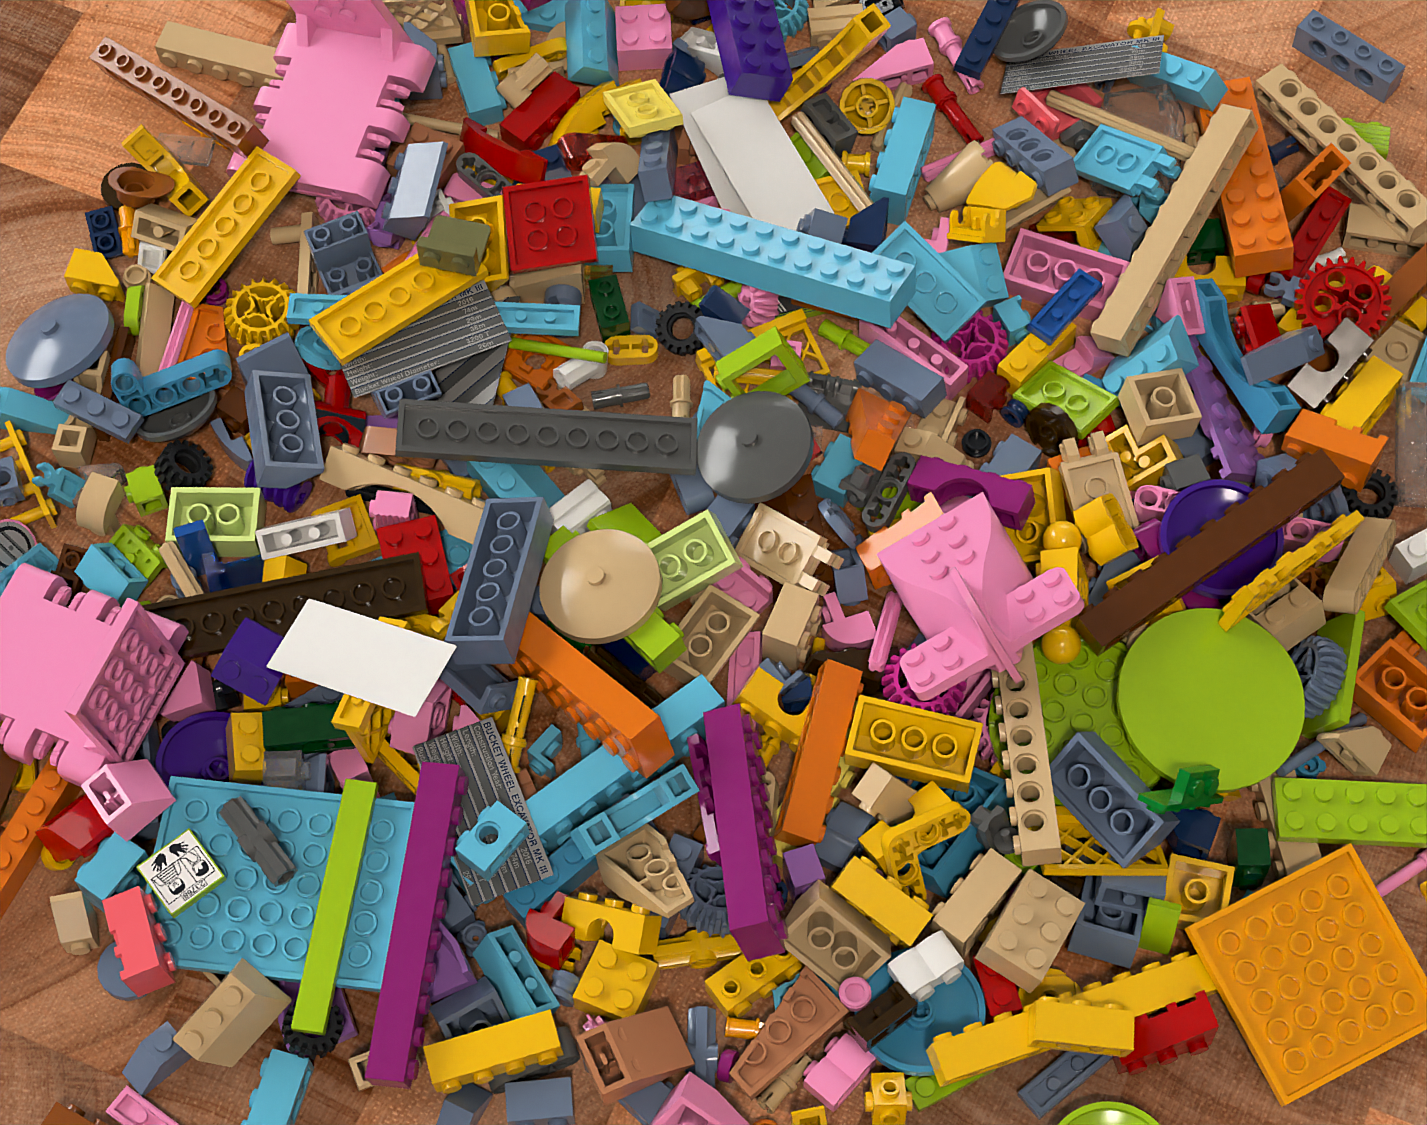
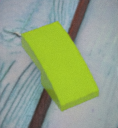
[1138,897,1182,955]

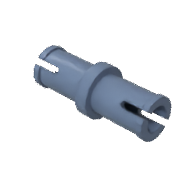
[789,384,846,429]

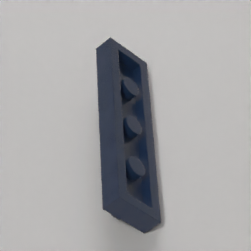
[954,0,1020,80]

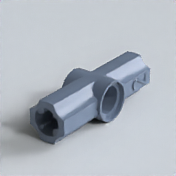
[685,1006,718,1089]

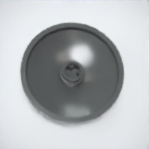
[697,391,814,504]

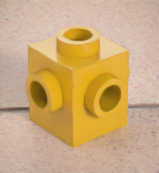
[864,1072,913,1125]

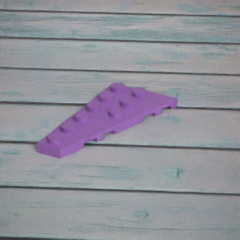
[1185,335,1265,483]

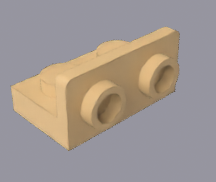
[917,396,969,447]

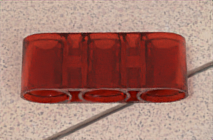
[557,132,630,171]

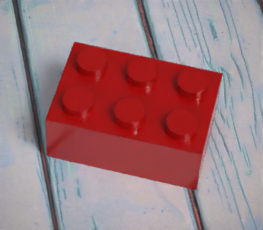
[376,515,454,615]

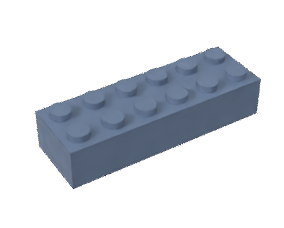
[444,497,554,665]

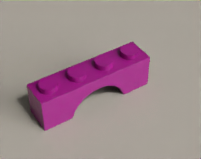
[907,455,1036,531]

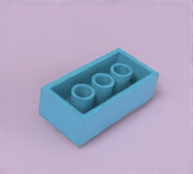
[868,97,936,226]

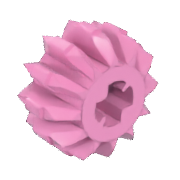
[737,284,781,328]

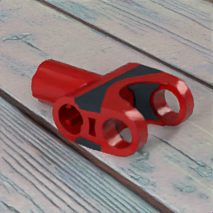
[314,375,366,447]

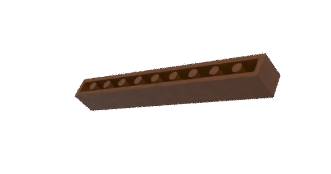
[1074,449,1345,657]

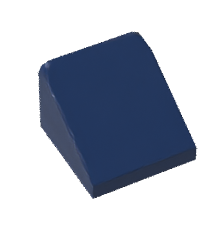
[782,677,813,714]

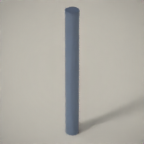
[1276,712,1367,777]

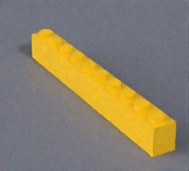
[926,952,1219,1088]

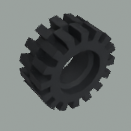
[655,301,704,356]
[154,440,213,491]
[1342,469,1398,519]
[281,1000,344,1060]

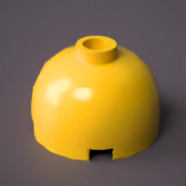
[839,77,895,134]

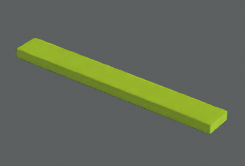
[291,779,379,1036]

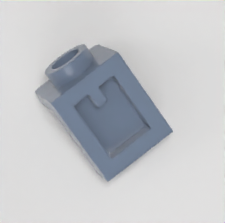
[759,658,812,695]

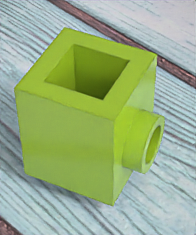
[124,465,169,517]

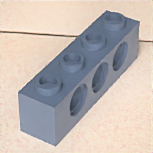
[1292,9,1406,104]
[992,116,1079,196]

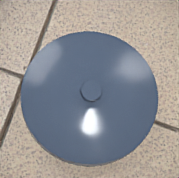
[6,294,114,388]

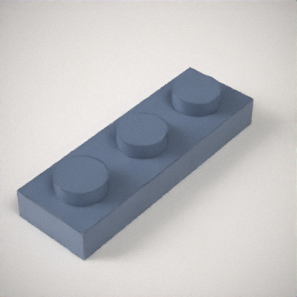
[52,380,144,444]

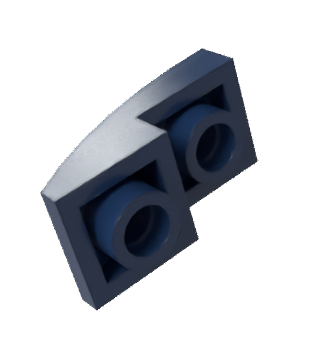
[85,206,124,260]

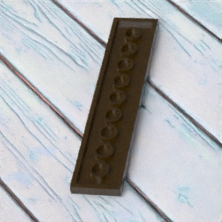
[142,552,429,661]

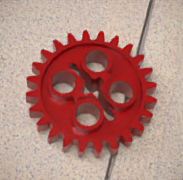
[1294,256,1392,342]

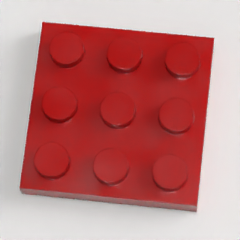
[502,174,599,274]

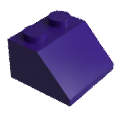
[211,617,286,706]

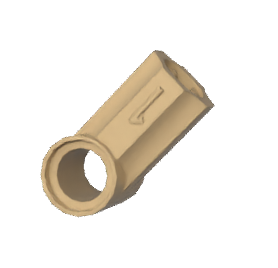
[495,53,553,109]

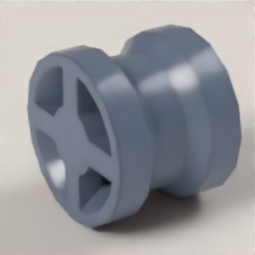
[549,969,581,1007]

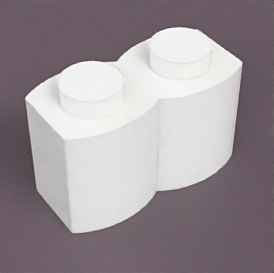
[887,930,964,1002]

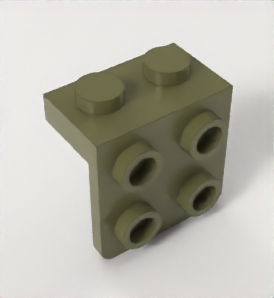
[416,215,491,276]

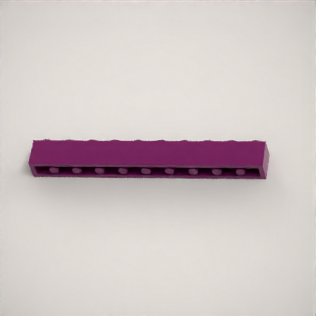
[365,761,469,1089]

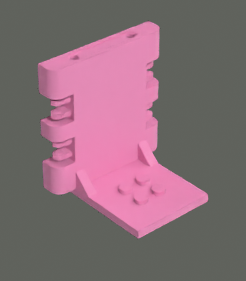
[226,0,436,209]
[0,563,189,787]

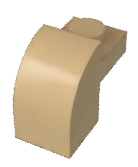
[578,142,640,187]
[76,472,125,536]

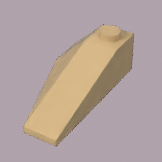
[595,823,695,918]

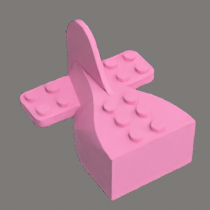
[877,492,1085,701]

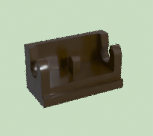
[843,981,918,1053]

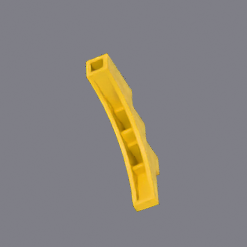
[767,3,891,123]

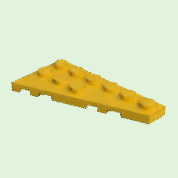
[1218,510,1365,632]

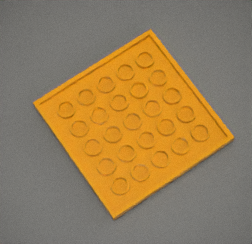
[1184,843,1427,1107]

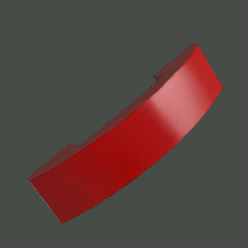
[460,117,548,184]

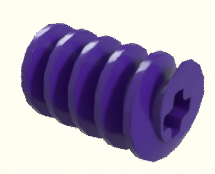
[244,460,312,513]

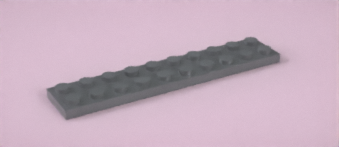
[395,399,697,476]

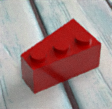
[1112,990,1219,1075]

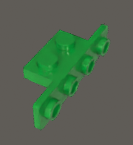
[1137,765,1224,814]

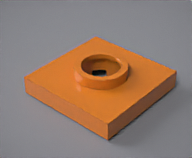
[501,334,572,392]

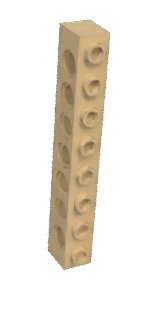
[1254,63,1427,245]
[991,641,1062,867]

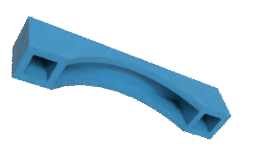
[1195,278,1301,434]

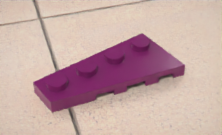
[687,733,722,867]

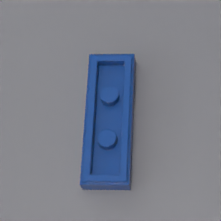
[1027,268,1103,346]
[173,520,221,577]

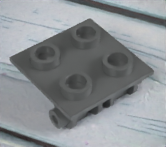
[798,371,862,433]

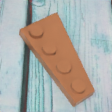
[729,965,850,1101]

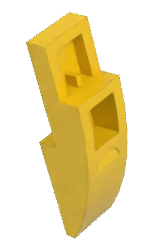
[548,78,642,152]

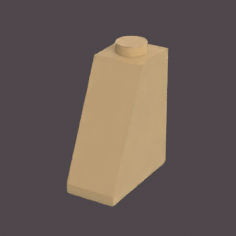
[509,264,586,304]

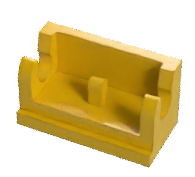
[947,206,1006,243]

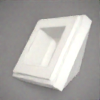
[137,241,167,274]

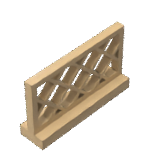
[382,0,464,45]

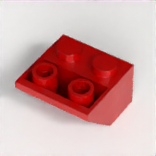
[1230,303,1281,356]
[35,794,114,862]

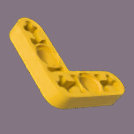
[881,801,971,901]

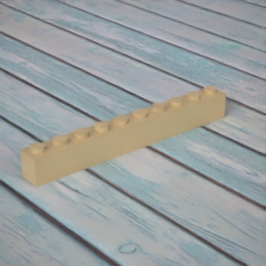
[1090,103,1259,357]

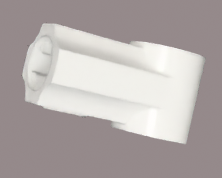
[553,341,608,390]

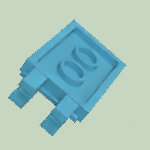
[1073,124,1182,201]

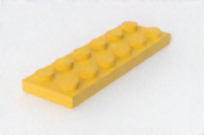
[151,146,301,309]
[309,253,489,366]

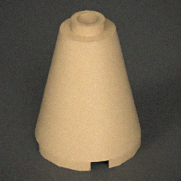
[923,140,993,213]

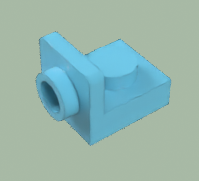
[527,724,563,780]

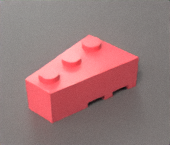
[102,886,177,997]

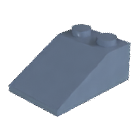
[1067,876,1144,968]

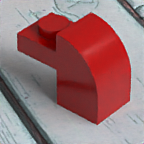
[526,891,575,970]

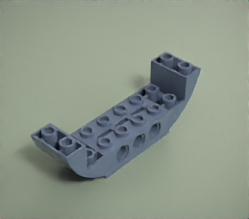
[304,211,442,419]

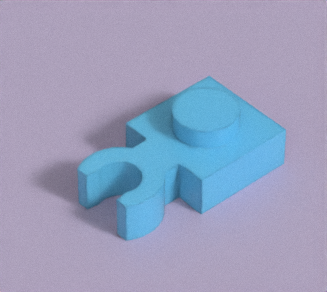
[32,462,86,508]

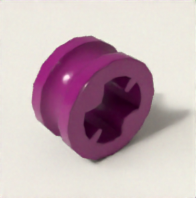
[204,278,229,306]

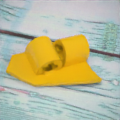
[966,162,1038,211]

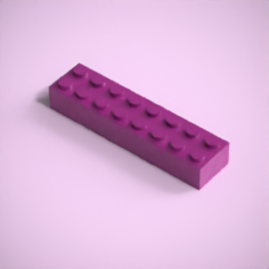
[703,703,788,961]

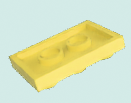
[602,79,683,138]

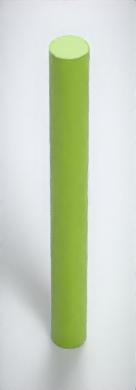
[507,337,607,364]

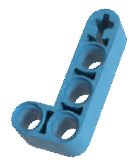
[111,349,232,417]

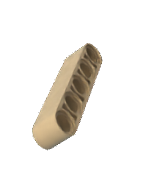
[1323,516,1396,614]

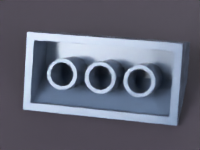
[244,370,324,489]
[1050,732,1180,868]

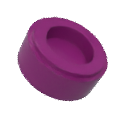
[717,1049,739,1083]

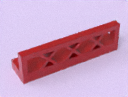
[1265,186,1352,286]

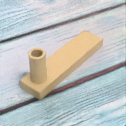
[270,212,320,294]

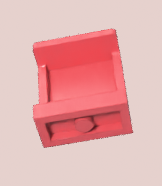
[1012,83,1103,141]

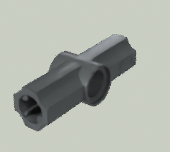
[219,796,298,887]

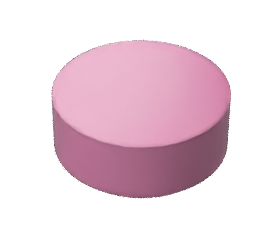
[839,977,872,1012]

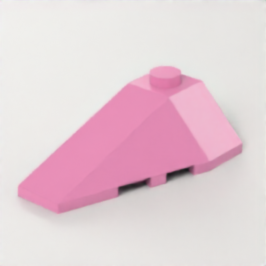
[650,1071,750,1125]

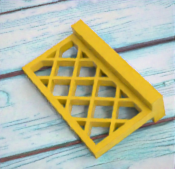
[695,308,831,393]
[331,616,411,764]
[1028,806,1169,876]

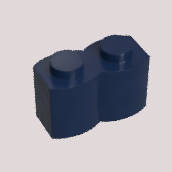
[659,47,706,100]

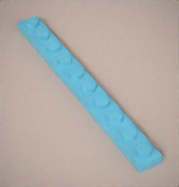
[286,293,581,336]

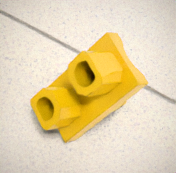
[1127,8,1175,53]
[672,265,725,302]

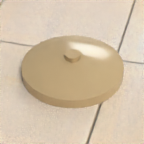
[539,529,662,644]

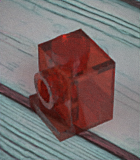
[965,370,1010,424]

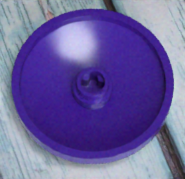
[1159,479,1284,599]
[154,711,281,787]

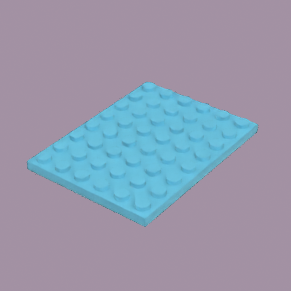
[145,776,415,992]

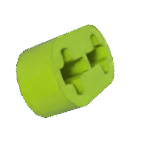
[123,285,145,336]

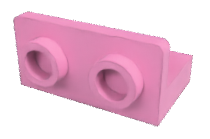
[712,556,773,614]

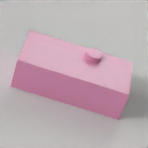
[1003,228,1130,321]

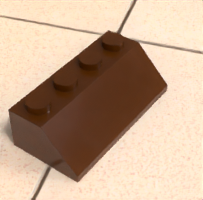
[755,474,834,605]

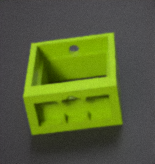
[715,326,810,398]

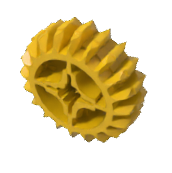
[223,276,300,346]

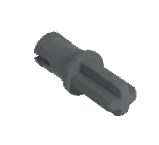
[591,383,650,410]

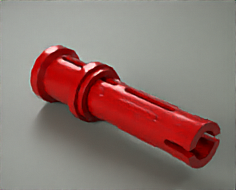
[921,74,984,145]

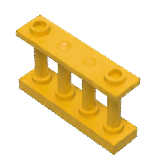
[0,420,58,529]

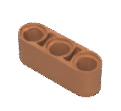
[358,426,436,469]

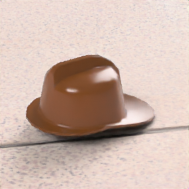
[108,167,175,208]

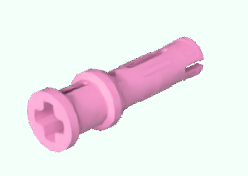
[928,17,984,94]

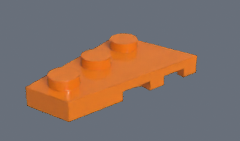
[177,303,231,390]

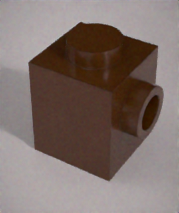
[215,385,250,436]

